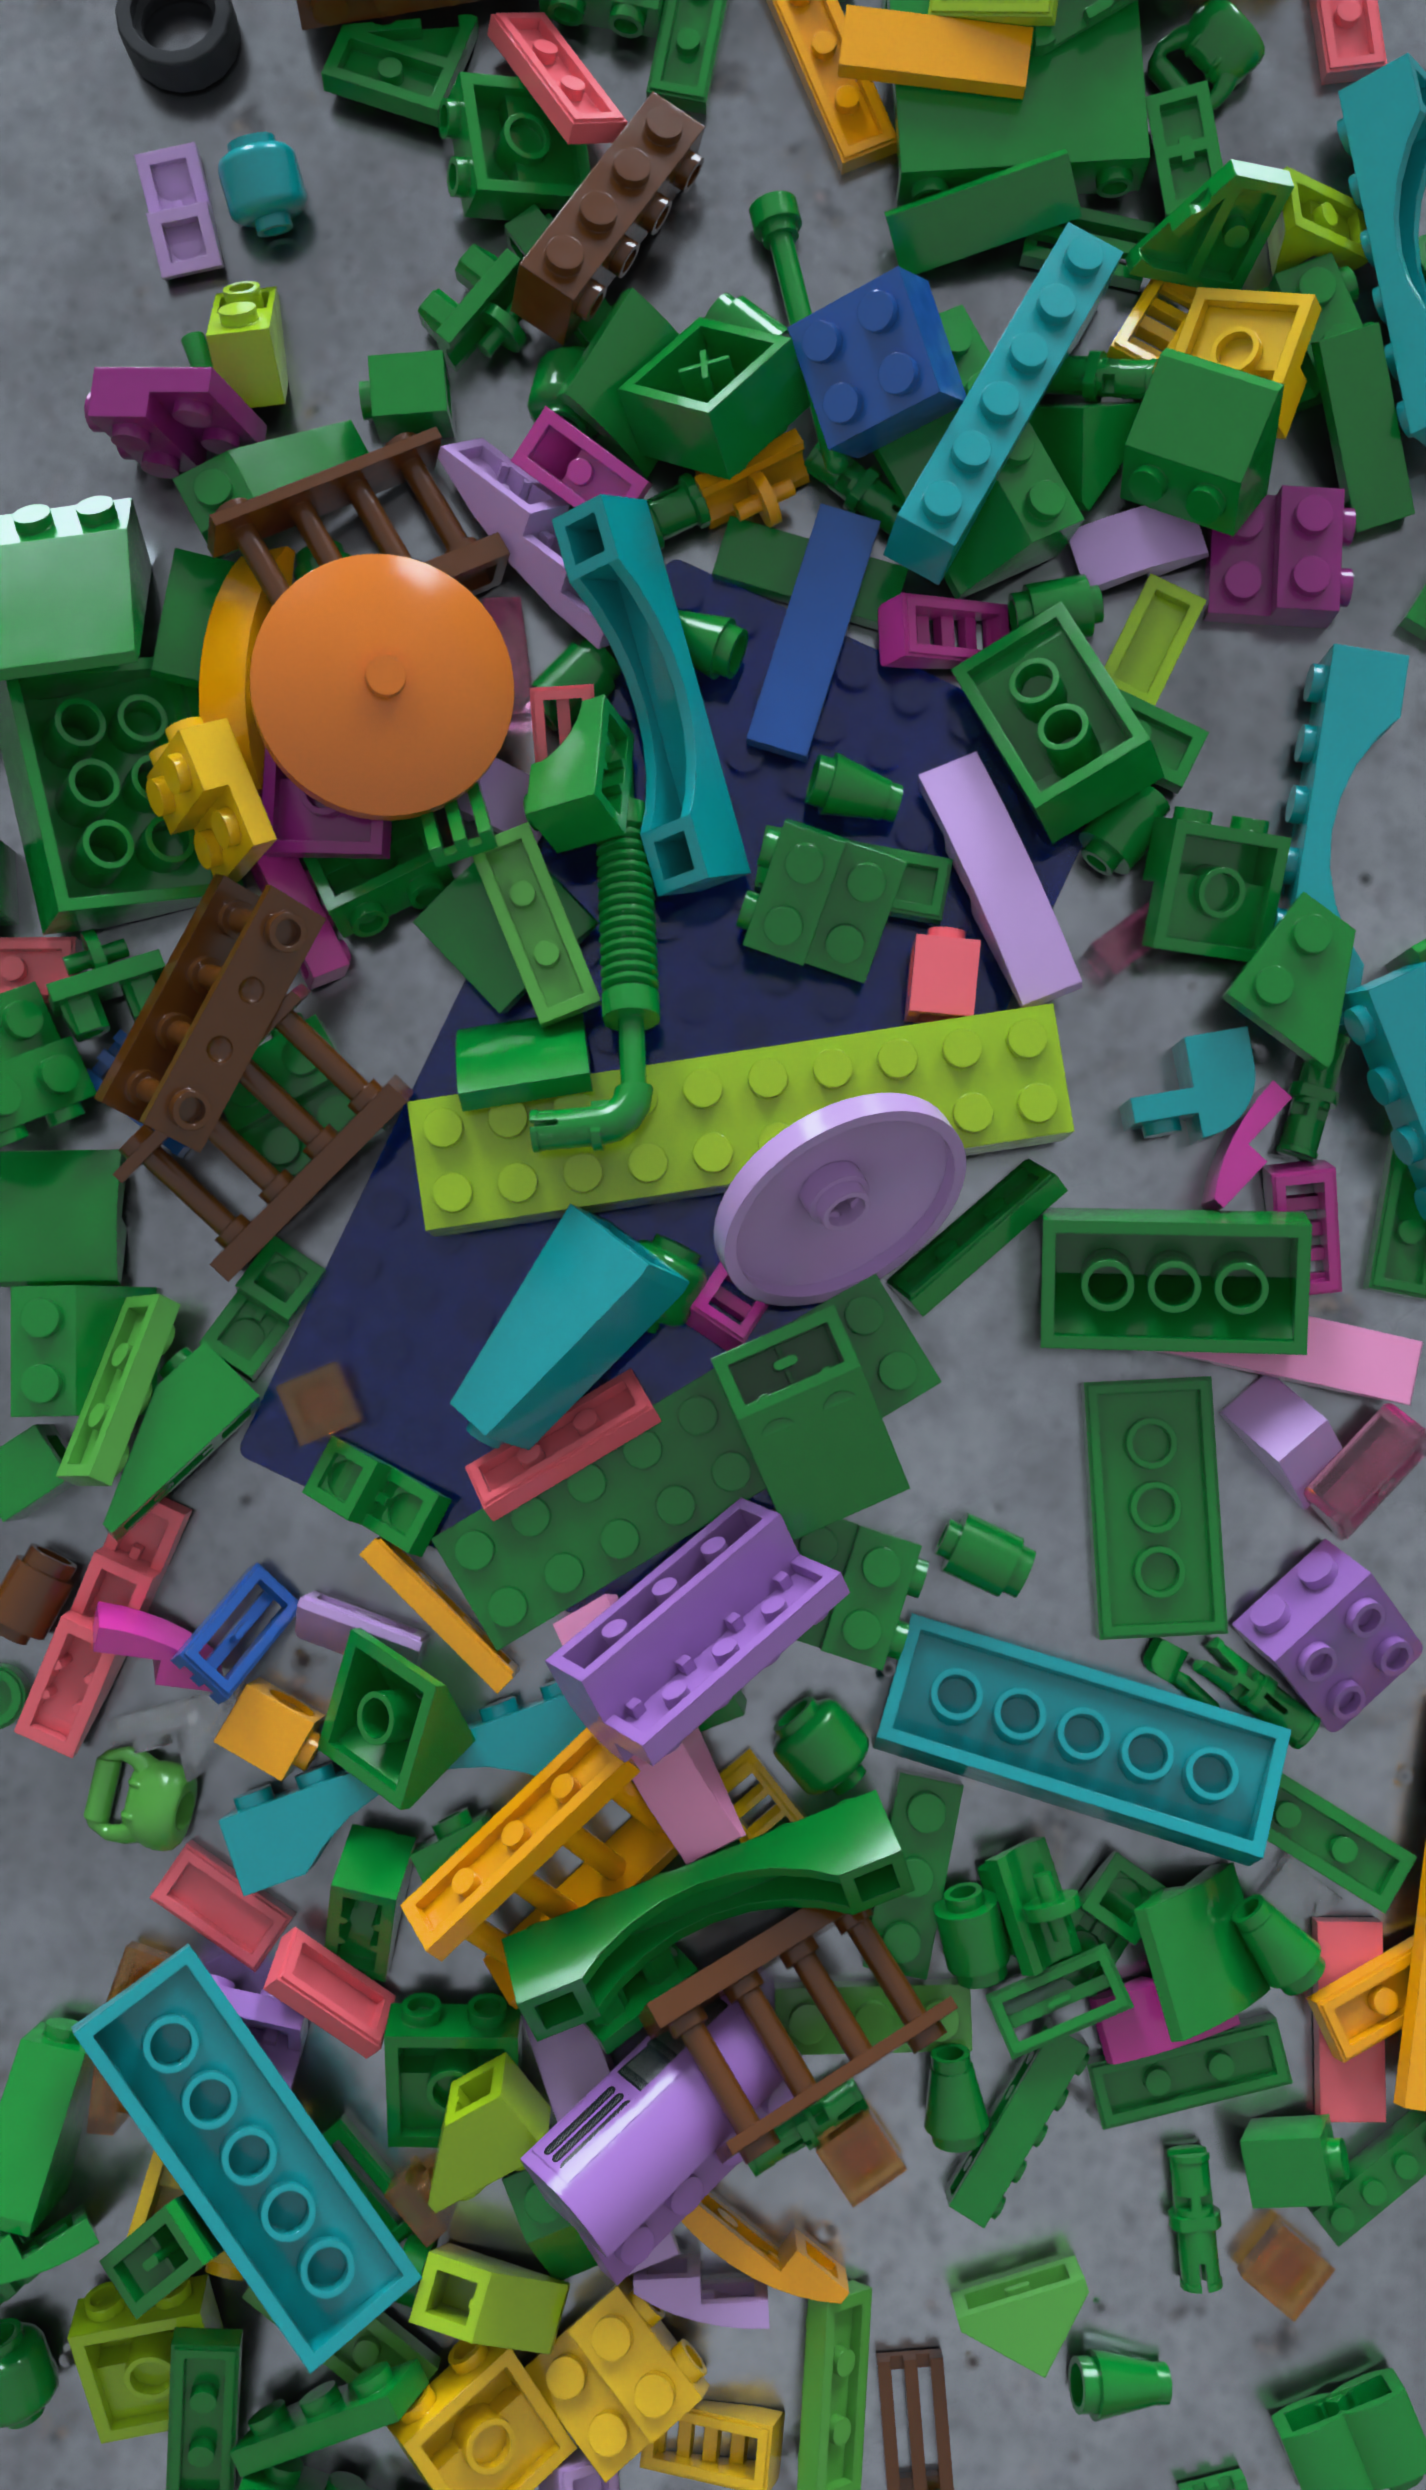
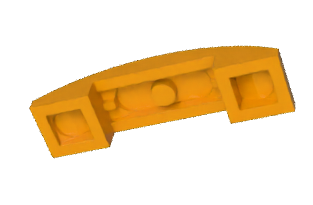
[199,546,295,794]
[681,2192,850,2304]

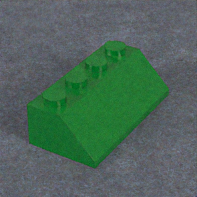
[873,304,1085,599]
[1040,1207,1312,1355]

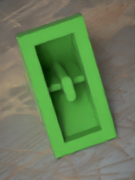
[951,2255,1089,2378]

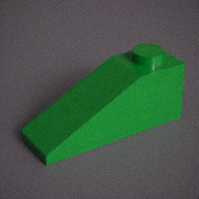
[172,420,369,559]
[103,1342,261,1542]

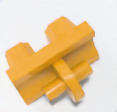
[694,428,810,530]

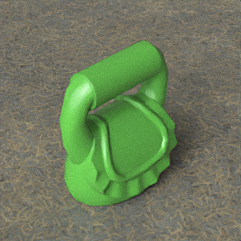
[83,1746,197,1851]

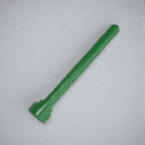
[749,191,849,475]

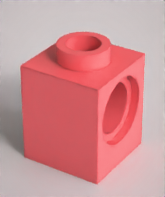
[904,927,981,1023]

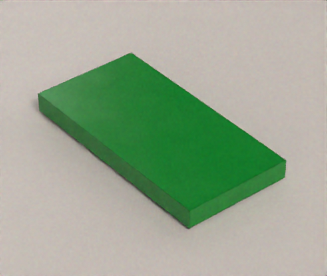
[1080,1376,1228,1640]

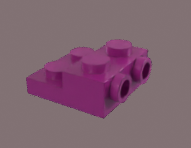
[84,367,267,479]
[1203,485,1356,628]
[262,747,392,859]

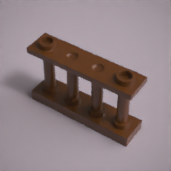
[207,427,510,606]
[94,873,326,1153]
[112,983,414,1282]
[638,1908,958,2165]

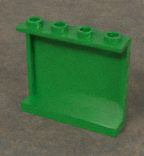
[882,0,1150,205]

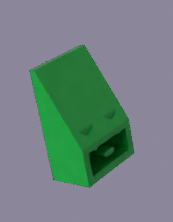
[710,1304,911,1540]

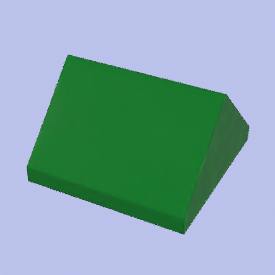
[317,1628,476,1810]

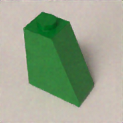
[0,2018,96,2237]

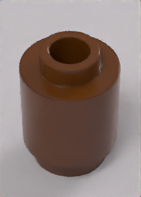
[0,1543,77,1645]

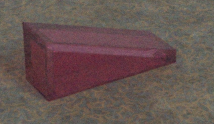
[481,596,533,714]
[1083,901,1154,985]

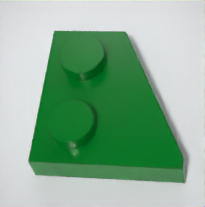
[1126,159,1294,290]
[1221,891,1356,1072]

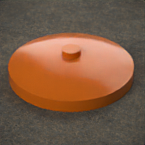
[250,554,514,821]

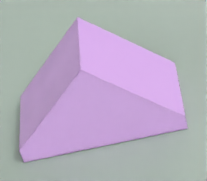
[1218,1375,1353,1510]

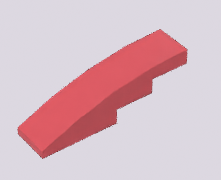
[14,1497,192,1758]

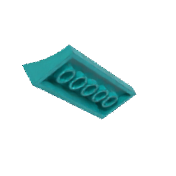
[873,1613,1291,1866]
[71,1943,422,2374]

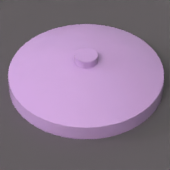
[714,1093,966,1306]

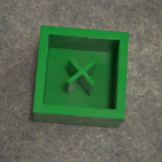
[618,317,810,480]

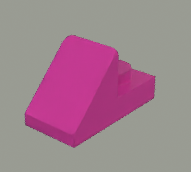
[511,406,653,508]

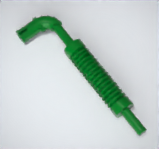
[529,759,660,1153]

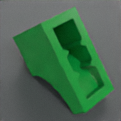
[523,694,635,853]
[324,1824,416,1982]

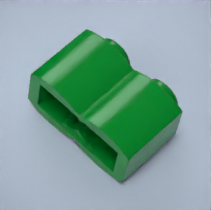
[1271,2368,1426,2490]

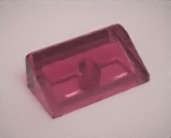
[1303,1403,1426,1541]

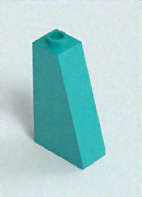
[450,1204,690,1450]

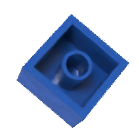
[787,266,966,458]

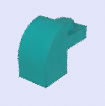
[1119,1026,1256,1145]

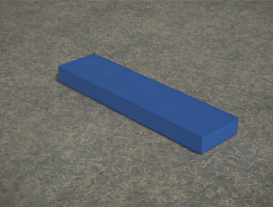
[746,503,881,763]

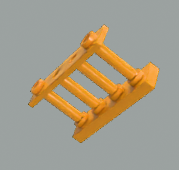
[400,1728,679,2010]

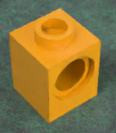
[214,1677,325,1781]

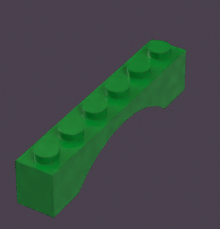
[502,1790,915,2042]

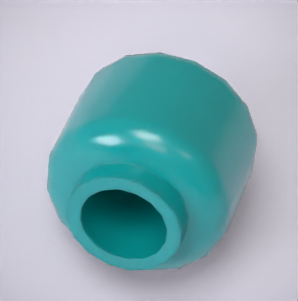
[218,132,307,237]

